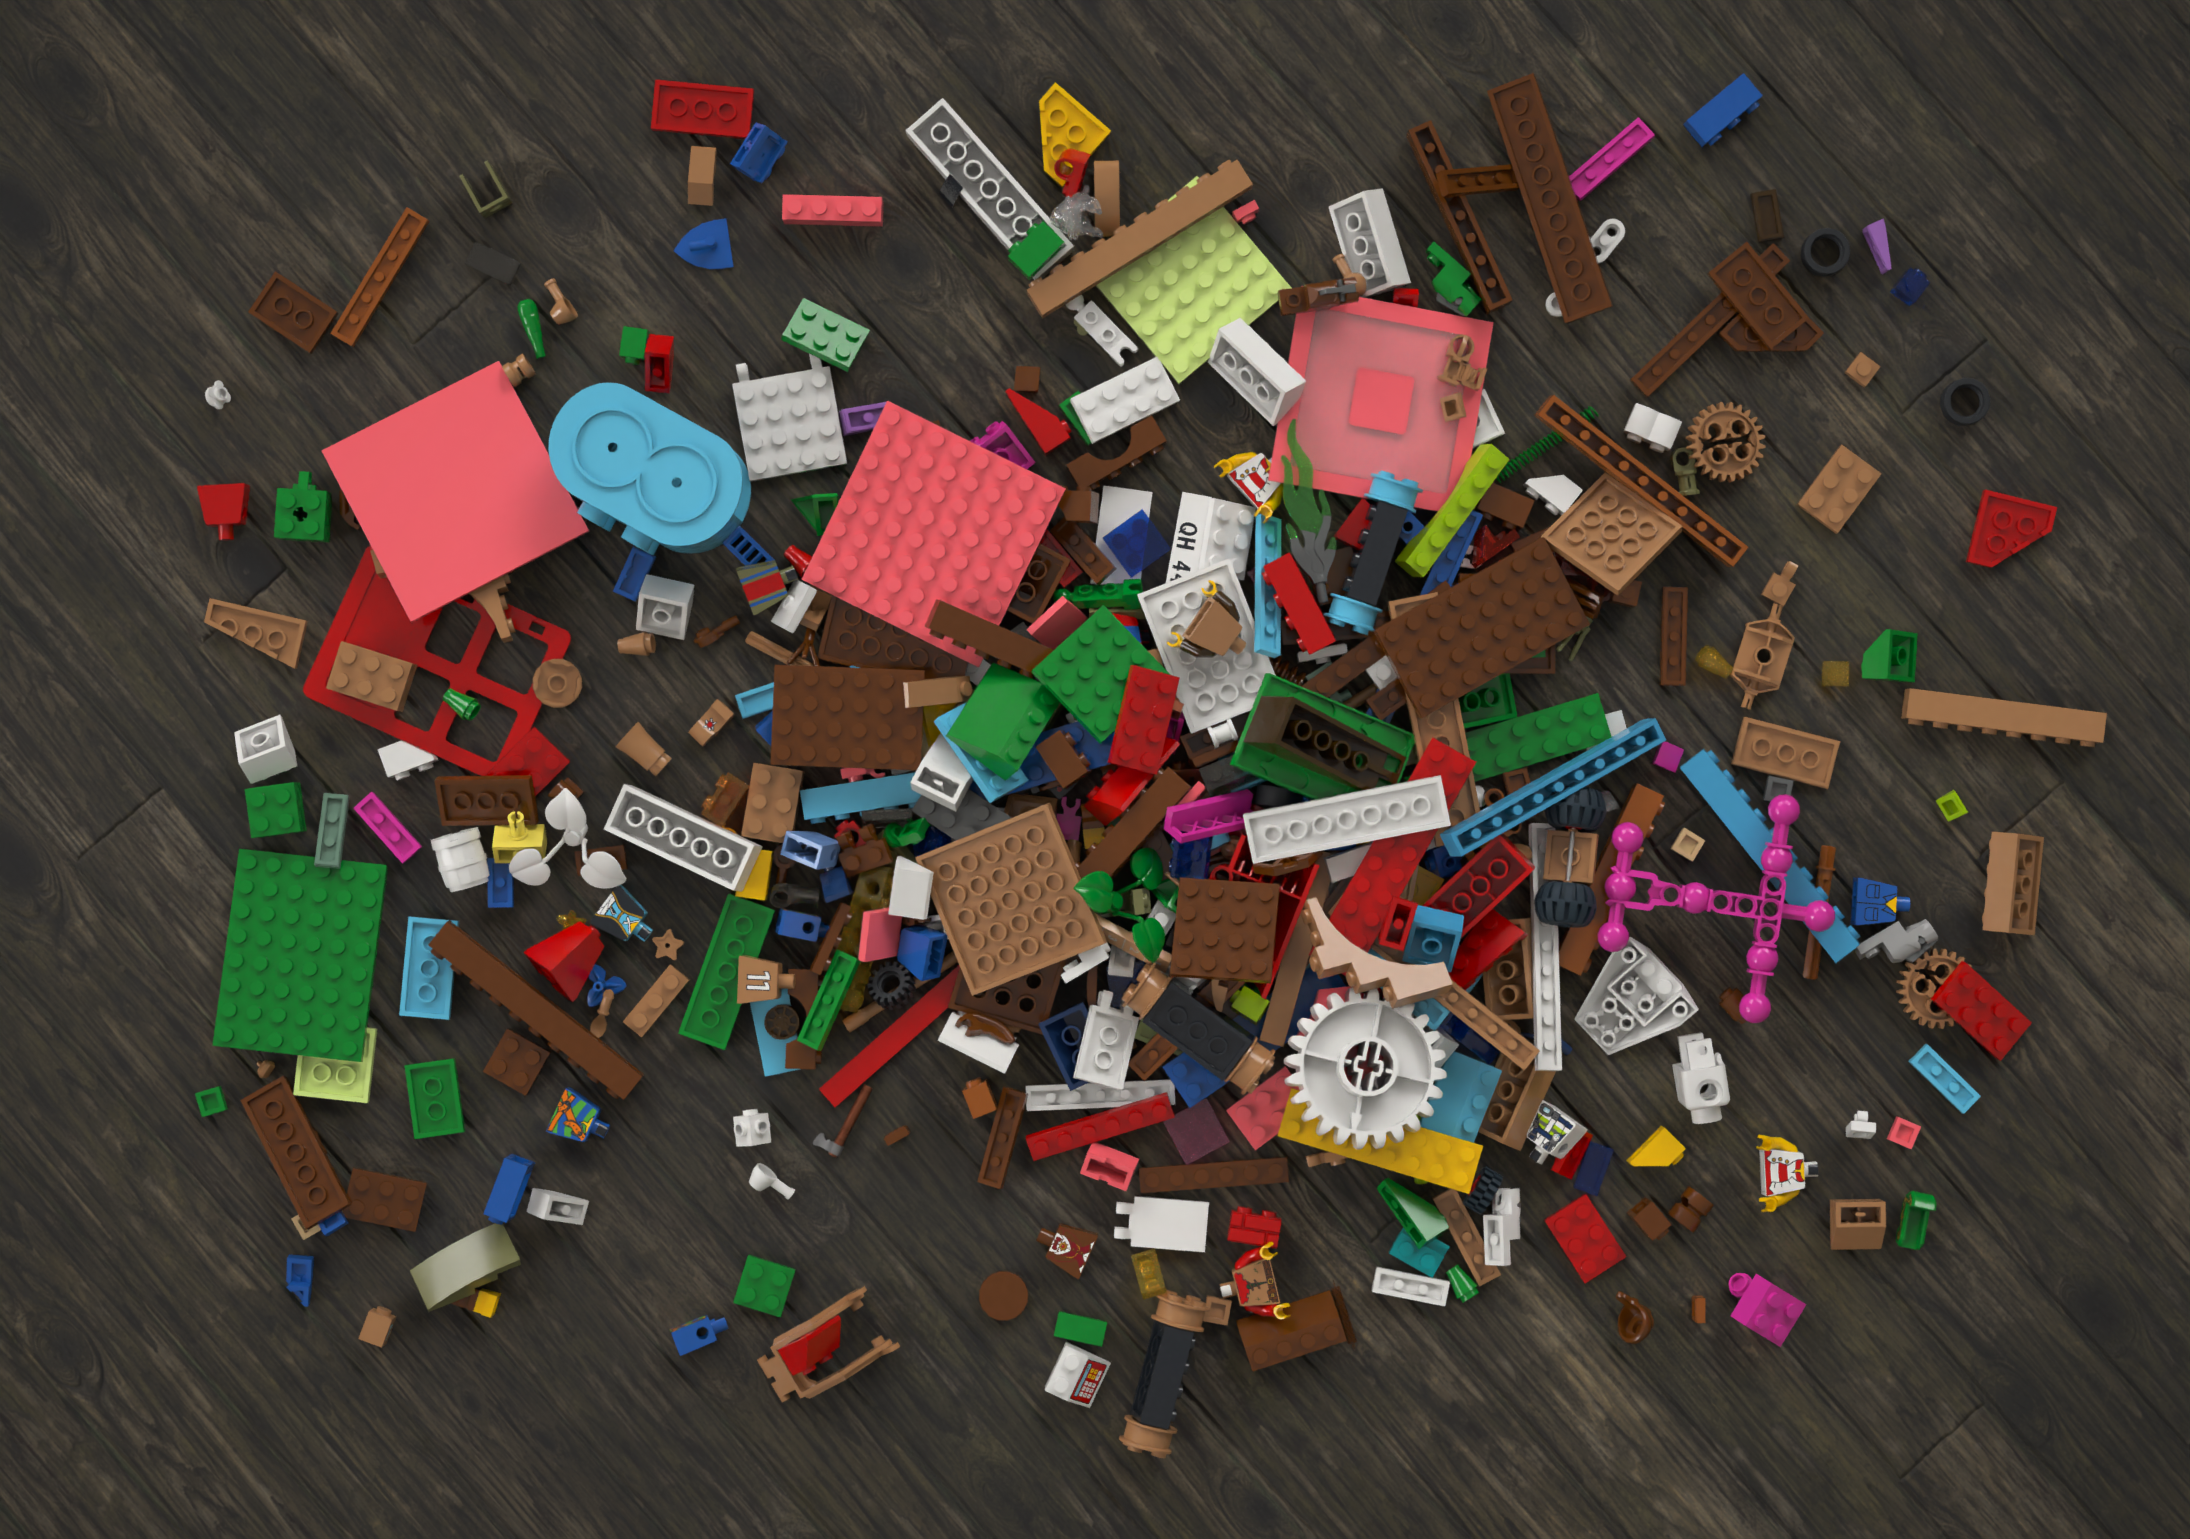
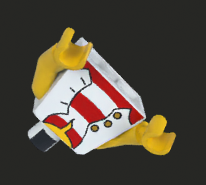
[1214,452,1285,523]
[1756,1135,1818,1212]

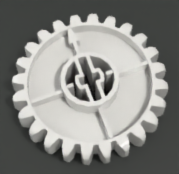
[1284,987,1447,1150]

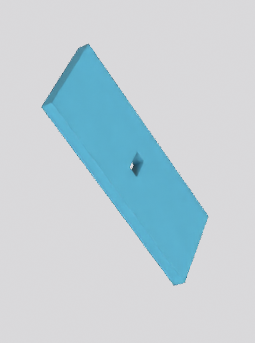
[750,989,799,1077]

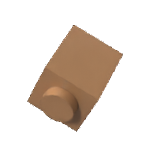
[358,1306,397,1348]

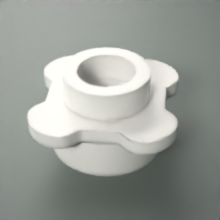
[205,380,231,409]

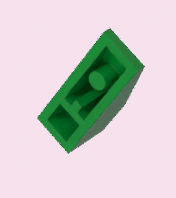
[1376,1178,1449,1249]

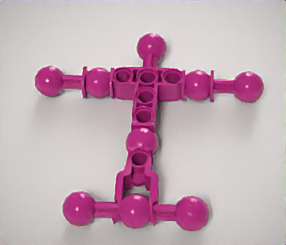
[1597,794,1835,1023]

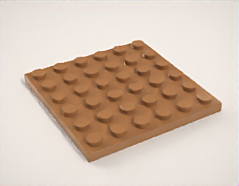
[915,802,1107,996]

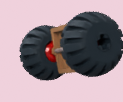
[1534,786,1607,928]

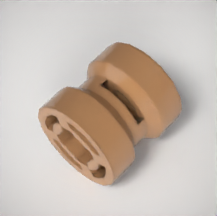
[502,353,536,387]

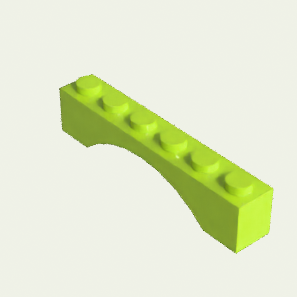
[1395,444,1509,577]

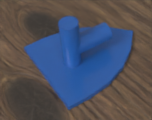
[674,218,734,269]

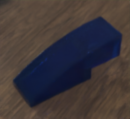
[1439,1011,1500,1065]

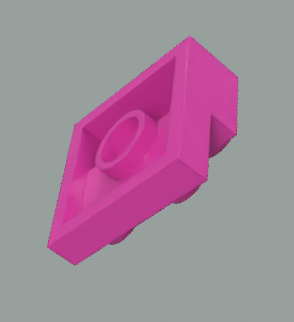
[970,421,1036,469]

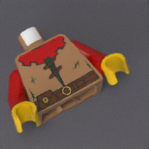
[1220,1242,1291,1319]

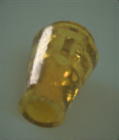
[1695,645,1733,679]

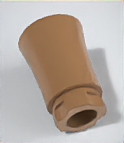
[616,722,672,776]

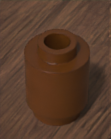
[1719,987,1746,1024]

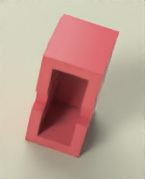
[1080,1142,1139,1191]

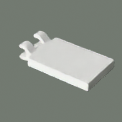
[1073,990,1139,1091]
[1114,1196,1209,1252]

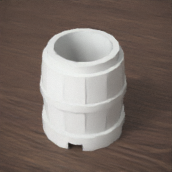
[431,827,490,892]

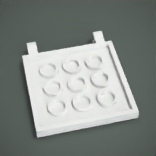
[732,354,847,481]

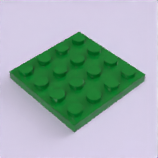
[1031,605,1170,744]

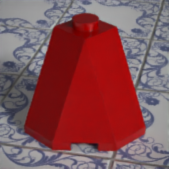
[523,921,604,1002]

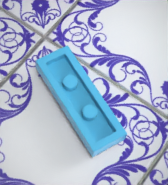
[1908,1044,1981,1114]

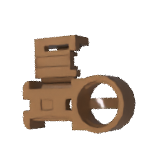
[1437,334,1487,391]

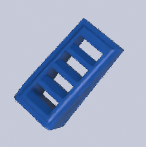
[723,526,774,566]

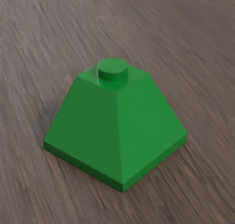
[1861,629,1918,683]

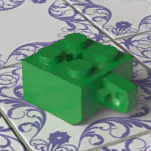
[274,471,332,543]

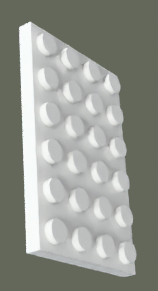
[1137,558,1276,734]

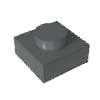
[1763,776,1793,802]

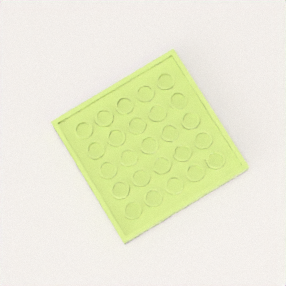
[1096,176,1291,384]

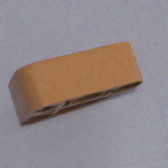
[1094,161,1120,237]

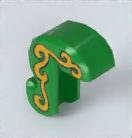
[1896,1191,1936,1250]

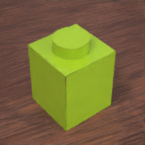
[1230,986,1270,1026]

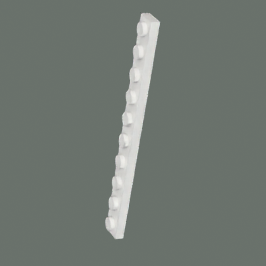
[1529,823,1562,1071]

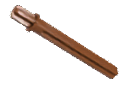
[1803,845,1836,980]

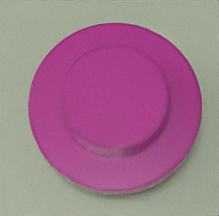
[1729,1273,1752,1298]

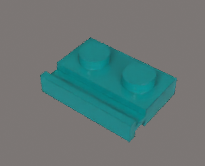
[1388,1227,1450,1278]

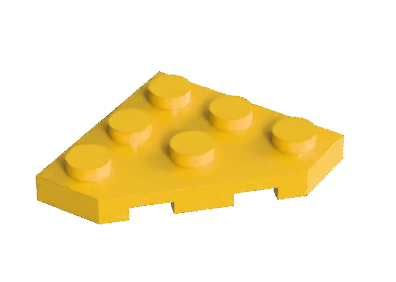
[1039,82,1111,188]

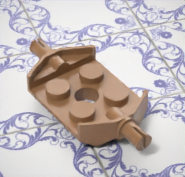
[1729,603,1795,710]

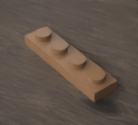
[1432,1188,1501,1287]

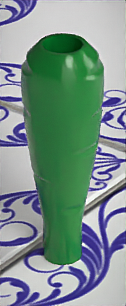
[517,299,546,359]

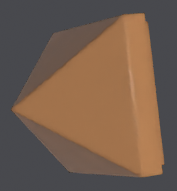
[1440,392,1467,422]

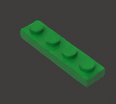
[797,949,861,1051]

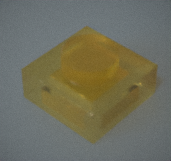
[1822,661,1849,687]

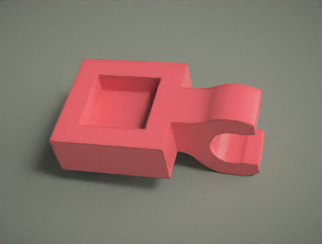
[840,768,886,783]

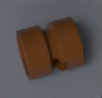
[1668,1186,1714,1233]

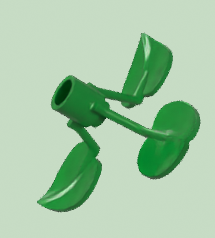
[1073,848,1165,963]

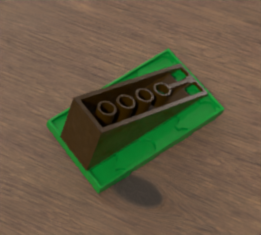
[1230,673,1415,800]

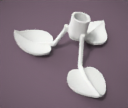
[509,788,627,888]

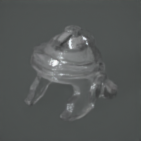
[1050,185,1103,241]

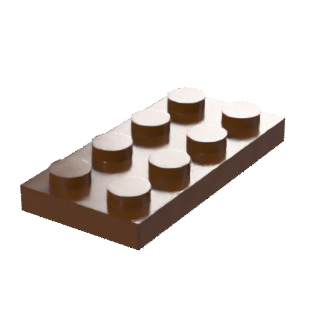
[1707,242,1809,350]
[434,775,539,826]

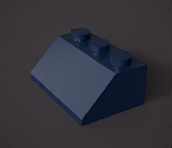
[1039,1001,1089,1091]

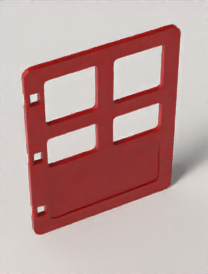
[303,545,571,776]

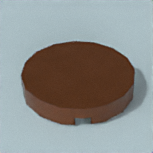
[979,1271,1028,1321]

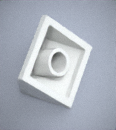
[888,856,934,920]

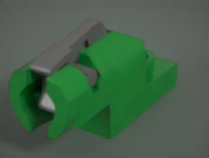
[1426,242,1482,317]

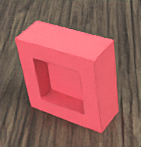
[1232,200,1259,224]
[1887,1116,1921,1149]

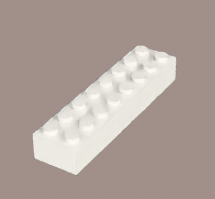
[906,98,1074,280]

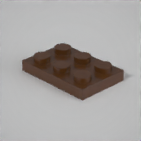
[248,271,339,354]
[343,1167,427,1232]

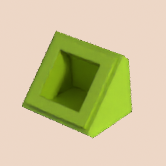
[1936,790,1968,822]

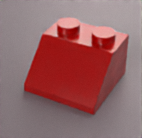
[778,1315,841,1376]

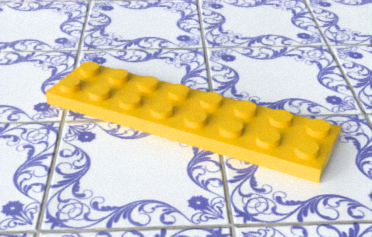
[1277,1088,1483,1194]

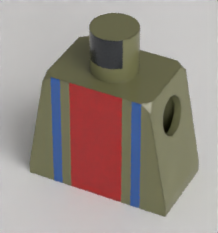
[736,560,798,615]

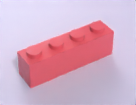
[782,195,883,226]

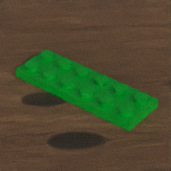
[1465,693,1611,781]
[678,893,776,1050]

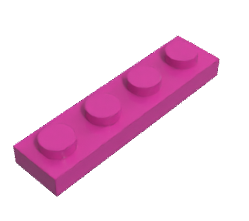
[1569,117,1655,201]

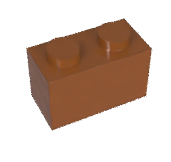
[962,1077,998,1119]

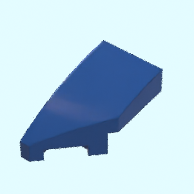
[286,1255,314,1307]

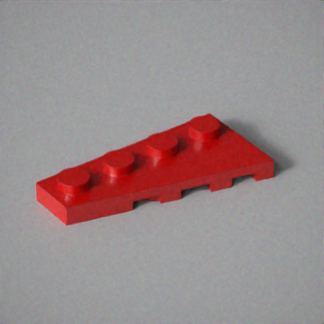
[1448,909,1528,990]

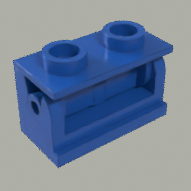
[730,122,788,183]

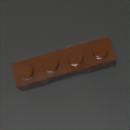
[1066,415,1167,491]
[1058,486,1099,523]
[785,969,824,1069]

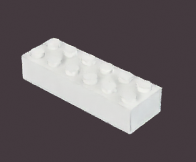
[604,784,763,892]

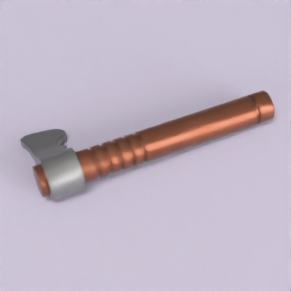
[813,1084,873,1158]

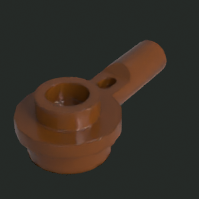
[693,615,740,648]
[773,844,796,893]

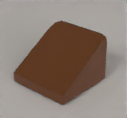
[1014,366,1041,393]

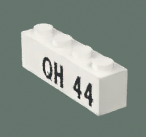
[1166,492,1212,583]

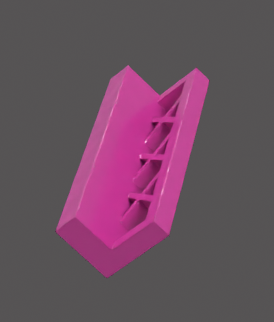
[1163,789,1254,843]

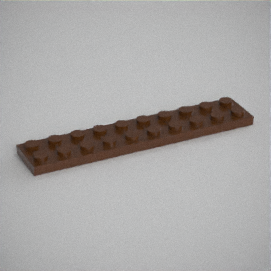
[1487,73,1613,324]

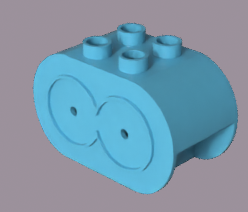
[548,383,751,555]

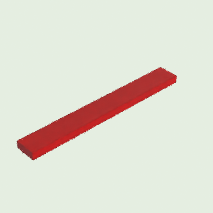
[819,965,960,1107]

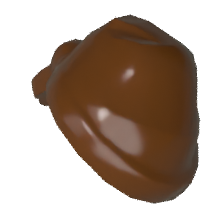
[1616,1291,1654,1344]

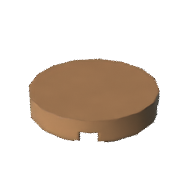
[532,659,582,708]

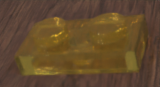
[1131,1248,1167,1300]

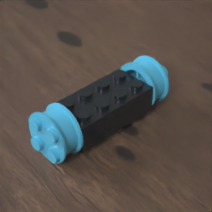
[1324,470,1423,635]

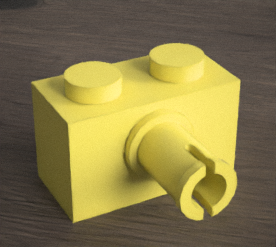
[492,811,547,863]

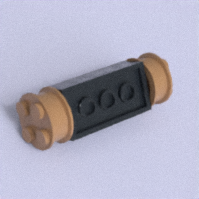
[1121,962,1275,1095]
[1119,1289,1210,1458]

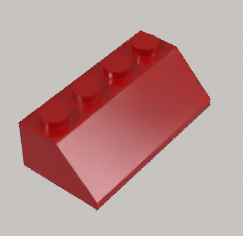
[1261,552,1336,655]
[1084,737,1180,826]

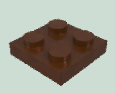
[483,1028,551,1096]

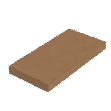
[1731,717,1840,789]

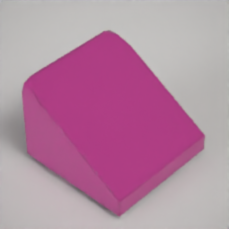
[1652,741,1684,773]

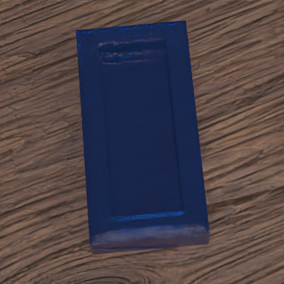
[1573,1141,1614,1196]

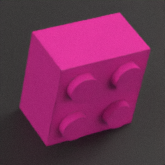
[1730,1274,1806,1347]

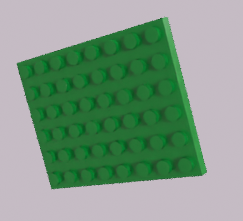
[212,849,388,1062]

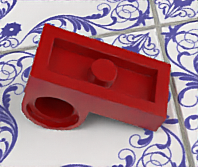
[1054,149,1091,207]

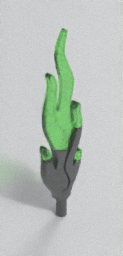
[1281,419,1336,603]

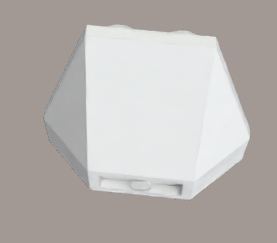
[1574,937,1698,1055]

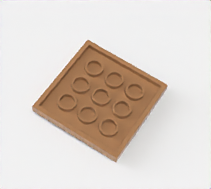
[1541,473,1682,596]

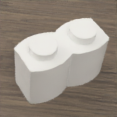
[1623,403,1682,453]

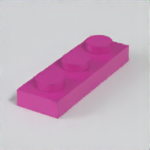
[353,792,422,863]

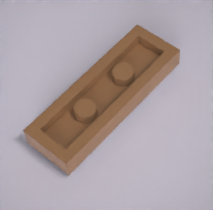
[623,964,690,1037]

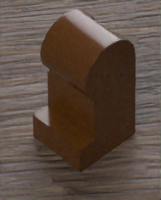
[548,777,584,800]

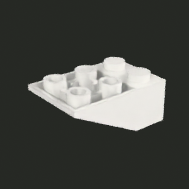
[910,733,973,812]

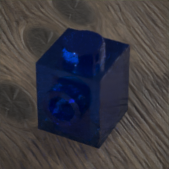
[1890,268,1930,306]

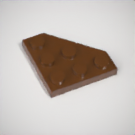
[1718,314,1824,352]

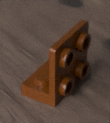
[1309,546,1353,607]

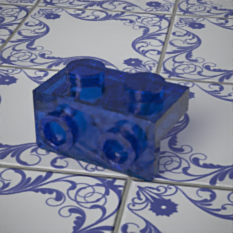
[1169,831,1213,879]

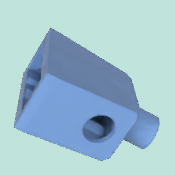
[780,831,840,870]

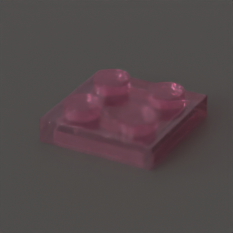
[1163,1098,1230,1165]

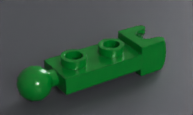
[1052,579,1143,610]

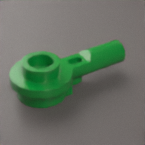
[883,823,903,848]

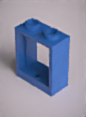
[483,1154,535,1225]

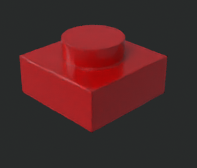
[1392,288,1419,308]

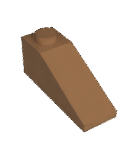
[903,676,972,708]

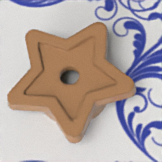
[652,929,684,961]

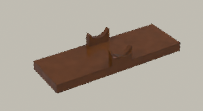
[240,1075,352,1230]

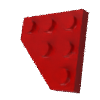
[1966,490,2057,568]

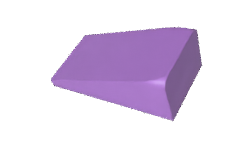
[1862,218,1892,274]
[839,402,886,436]

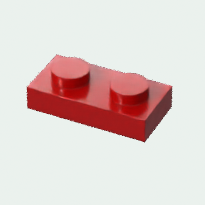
[1551,1132,1593,1180]

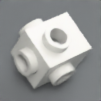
[733,1109,771,1146]

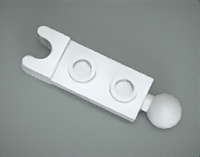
[1065,295,1139,367]

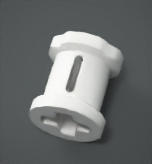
[1207,719,1238,748]

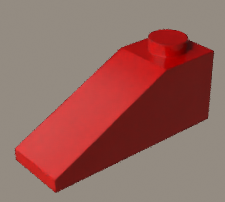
[1005,388,1072,456]

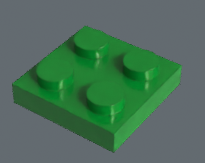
[733,1255,796,1317]

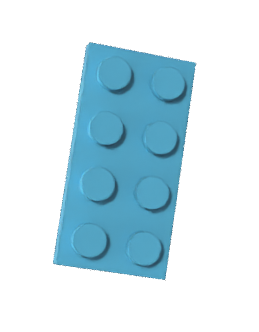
[933,702,1028,803]
[399,916,459,1020]

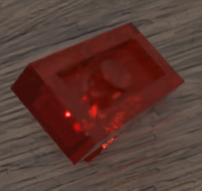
[1472,526,1520,568]

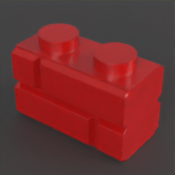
[1227,1206,1282,1249]

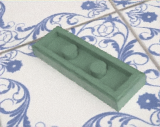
[314,793,350,869]

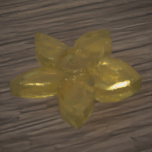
[556,910,587,930]

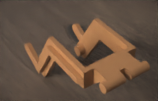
[757,1286,900,1402]

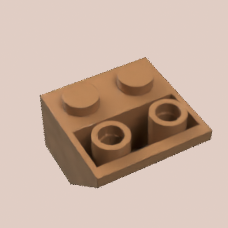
[1830,1199,1886,1250]

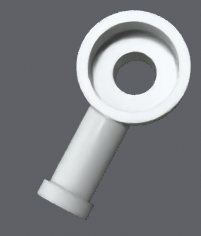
[749,1163,795,1200]

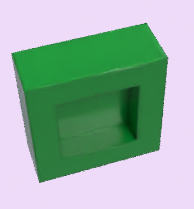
[897,817,930,846]
[195,1086,228,1117]

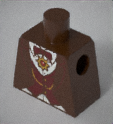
[1036,1223,1098,1279]

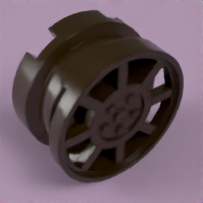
[764,1004,800,1040]

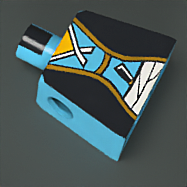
[589,885,653,942]

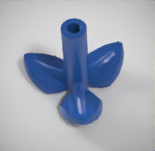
[587,964,626,1007]

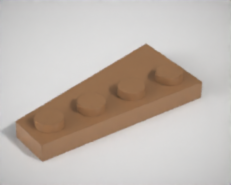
[204,598,308,669]

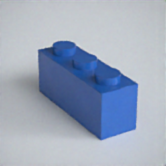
[1683,73,1763,147]

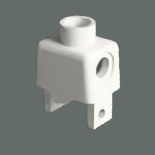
[1672,1032,1730,1124]

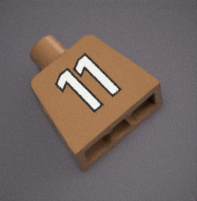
[737,955,796,1004]

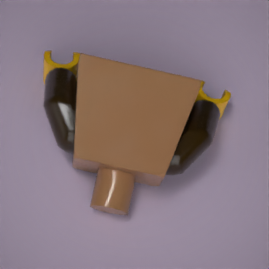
[1167,580,1246,658]

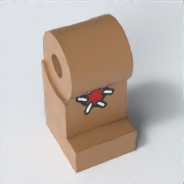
[688,699,735,747]

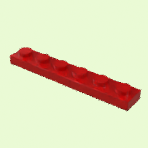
[1026,1092,1175,1161]

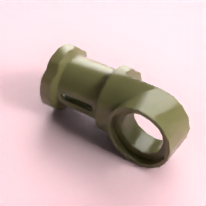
[1670,447,1700,496]

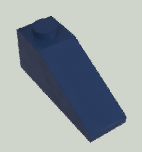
[819,864,854,903]

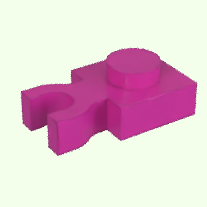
[1056,797,1082,841]

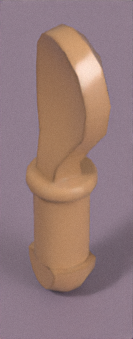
[590,989,614,1038]

